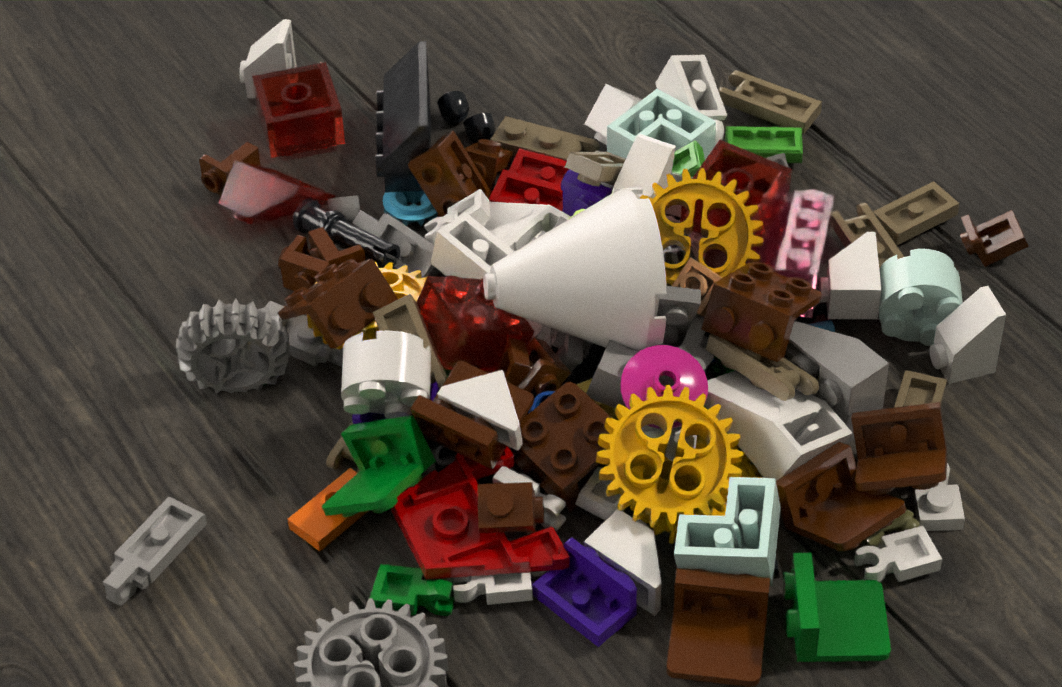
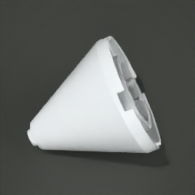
[483,187,667,352]

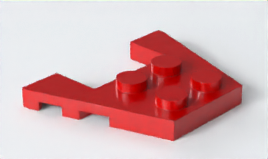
[392,446,570,580]

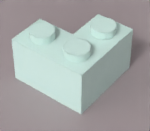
[607,89,716,163]
[674,477,780,586]

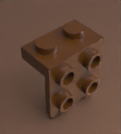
[278,259,398,349]
[701,262,822,362]
[509,382,613,513]
[851,402,947,495]
[776,442,906,551]
[666,568,770,687]

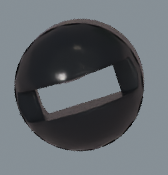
[437,91,469,124]
[463,112,496,143]

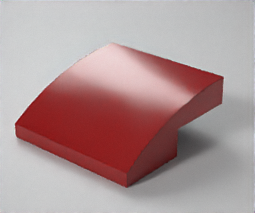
[489,148,570,211]

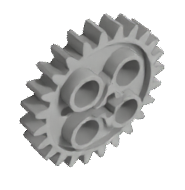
[294,598,448,687]

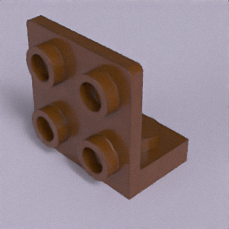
[410,361,534,470]

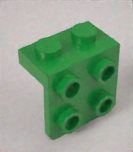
[321,415,436,517]
[783,553,891,662]

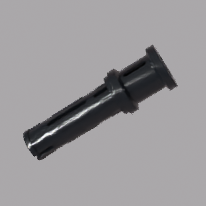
[293,198,401,267]

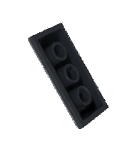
[376,41,431,192]

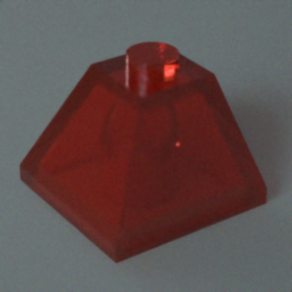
[219,160,335,224]

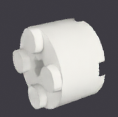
[341,330,431,419]

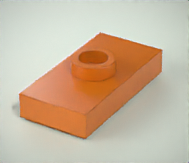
[287,468,368,551]

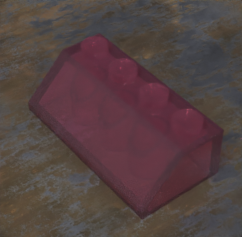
[746,189,835,318]

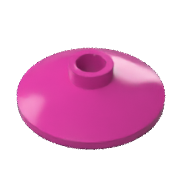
[620,345,708,429]

